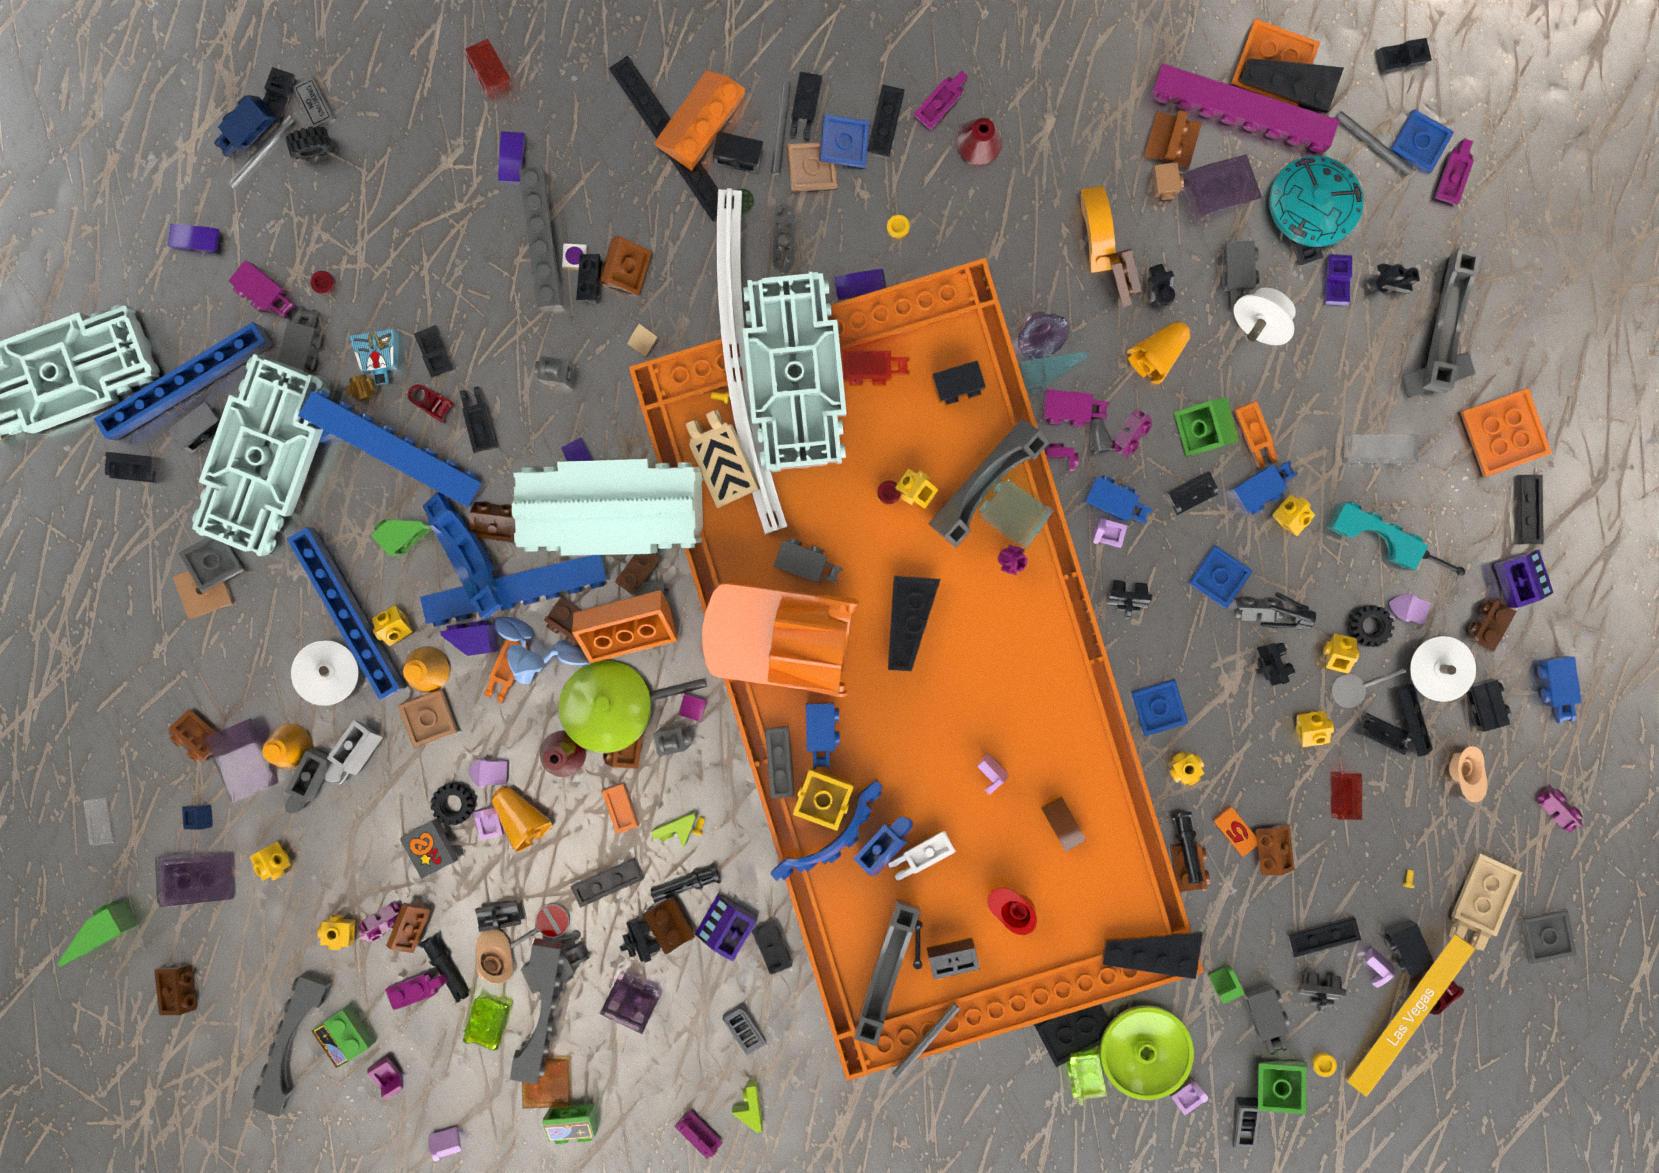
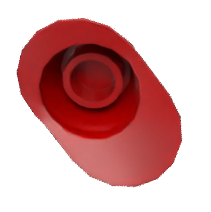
[987,888,1037,935]

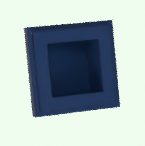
[182,805,213,830]

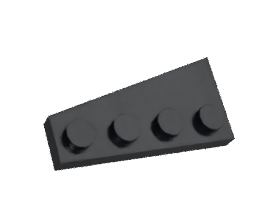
[1239,58,1344,113]
[888,576,941,671]
[1102,931,1203,979]

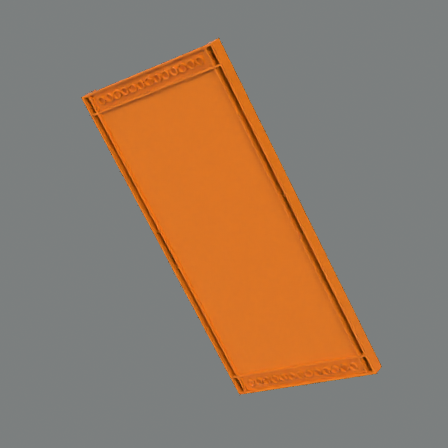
[629,257,1204,1081]

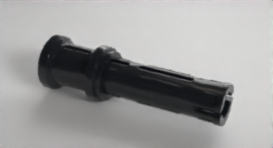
[1171,812,1204,884]
[650,863,721,903]
[419,934,469,1003]

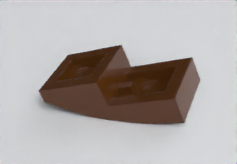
[1041,796,1086,852]

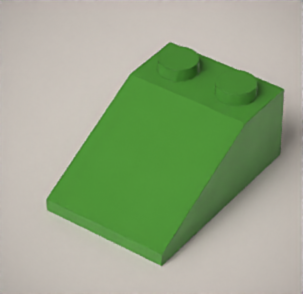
[57,901,138,967]

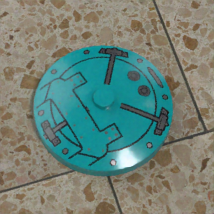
[1269,156,1364,247]

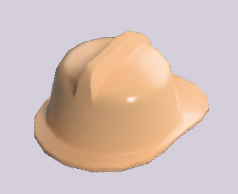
[1449,746,1487,802]
[475,929,513,984]

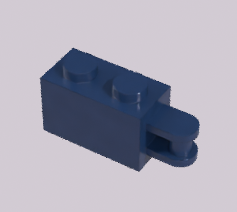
[214,95,277,157]

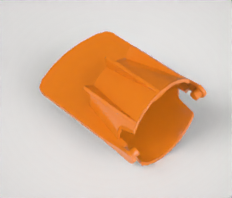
[702,582,859,697]

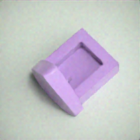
[1093,516,1127,548]
[1389,594,1431,625]
[977,754,1008,795]
[469,759,507,787]
[473,806,504,840]
[1366,947,1395,988]
[1170,1077,1208,1115]
[428,1127,461,1161]

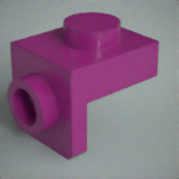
[1044,443,1079,472]
[367,1056,403,1100]

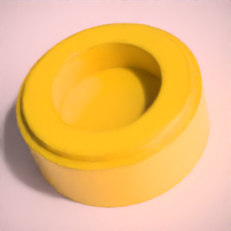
[887,215,910,239]
[1312,1052,1337,1077]

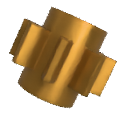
[345,374,377,402]

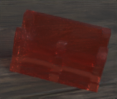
[465,38,510,98]
[1330,771,1362,820]

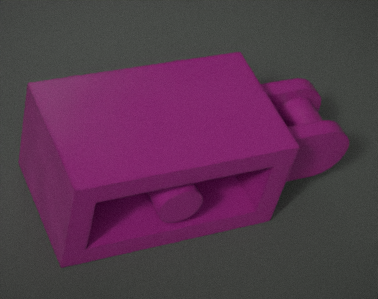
[228,260,296,319]
[1042,389,1110,427]

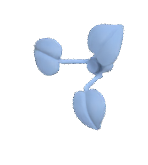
[495,617,591,684]

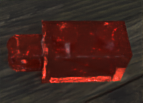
[844,351,910,386]

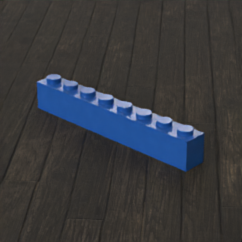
[94,322,273,441]
[298,389,481,507]
[287,527,406,700]
[420,555,609,627]

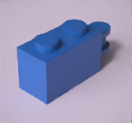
[1229,460,1298,515]
[1083,475,1152,524]
[1537,656,1582,724]
[806,702,840,769]
[853,817,913,876]

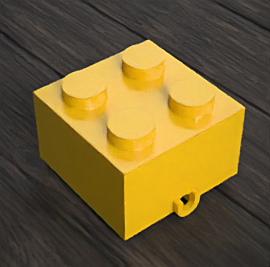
[793,768,854,831]

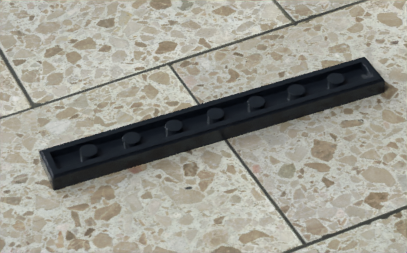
[609,55,727,222]

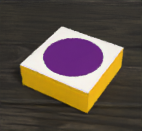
[562,244,588,269]

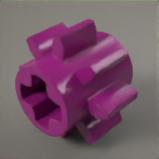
[998,545,1027,575]

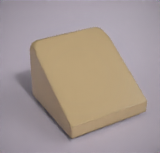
[627,324,659,357]

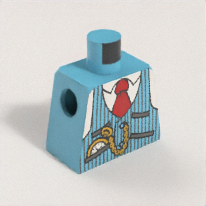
[350,329,399,385]

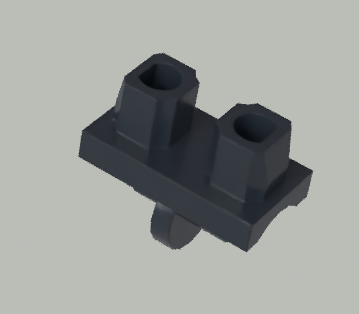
[1148,263,1176,306]
[1377,263,1420,294]
[1106,580,1152,619]
[1255,643,1296,686]
[475,901,521,932]
[619,920,661,963]
[1298,972,1346,1012]

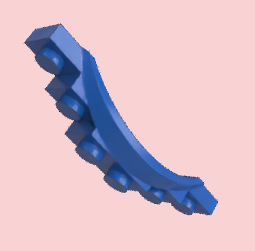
[422,492,503,619]
[770,779,883,881]

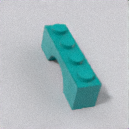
[1327,501,1429,570]

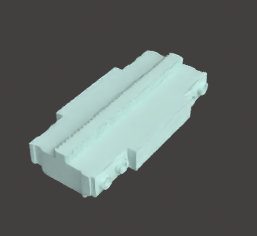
[743,272,847,472]
[0,304,160,440]
[192,354,330,556]
[512,459,703,556]

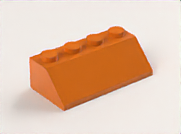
[654,70,745,171]
[572,590,677,663]

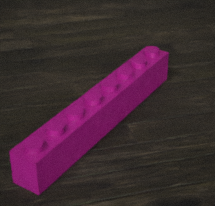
[1150,63,1339,153]

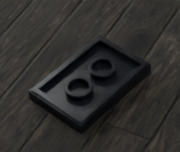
[1034,1004,1110,1067]

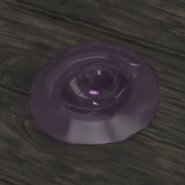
[1018,311,1070,359]

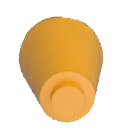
[1127,322,1191,384]
[403,647,450,693]
[262,724,313,770]
[491,787,552,852]

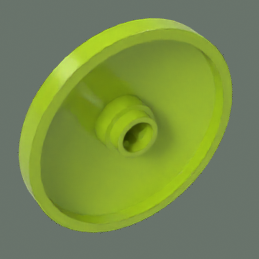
[558,661,652,753]
[1100,1005,1194,1100]

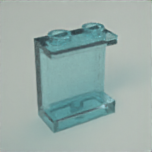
[979,478,1054,549]

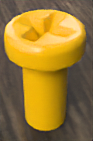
[711,392,730,404]
[691,817,705,836]
[1403,870,1415,888]

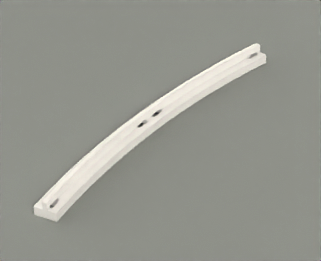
[717,188,788,534]

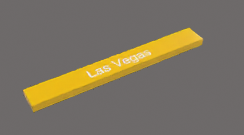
[1347,934,1476,1097]

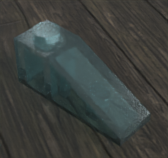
[1018,351,1090,394]

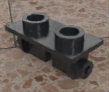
[576,254,603,303]

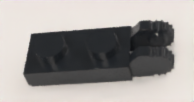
[790,71,823,139]
[460,386,497,454]

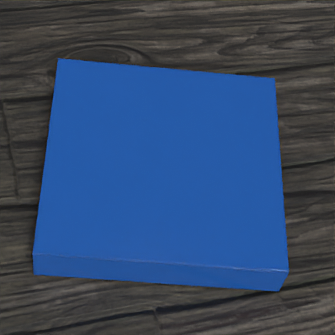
[1390,109,1454,173]
[819,114,870,168]
[1188,545,1253,609]
[1130,679,1188,737]

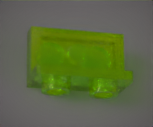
[463,996,510,1051]
[1067,1050,1107,1106]

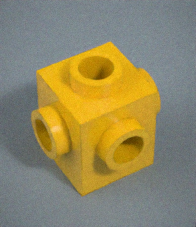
[895,469,938,509]
[1272,494,1315,536]
[372,604,412,646]
[1323,633,1360,674]
[1296,711,1334,747]
[1168,751,1205,786]
[249,841,291,881]
[318,915,356,950]

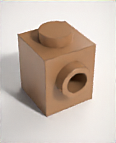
[1151,162,1184,200]

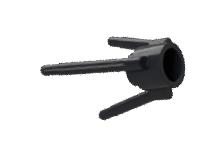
[1261,592,1316,631]

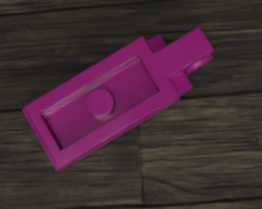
[914,70,968,130]
[1434,138,1474,205]
[385,972,448,1011]

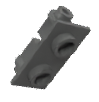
[1235,596,1285,622]

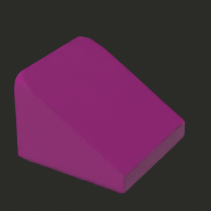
[678,693,707,722]

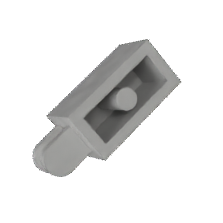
[324,720,383,785]

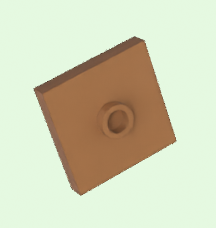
[786,142,838,192]
[172,571,234,619]
[398,689,458,748]

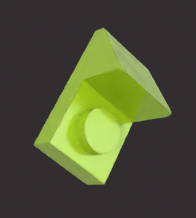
[651,811,697,848]
[731,1080,763,1133]

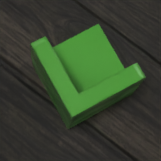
[1208,965,1245,1004]

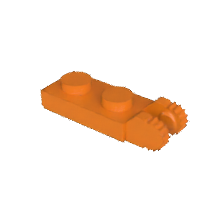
[1233,401,1278,469]
[484,639,530,703]

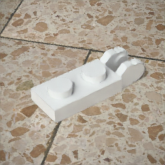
[888,830,956,881]

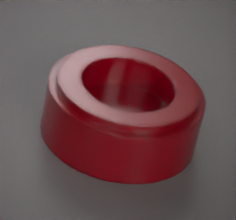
[310,271,335,295]
[877,481,901,504]

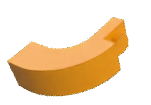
[1080,186,1116,273]

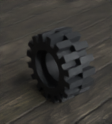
[285,126,332,160]
[1348,605,1395,647]
[430,782,475,826]

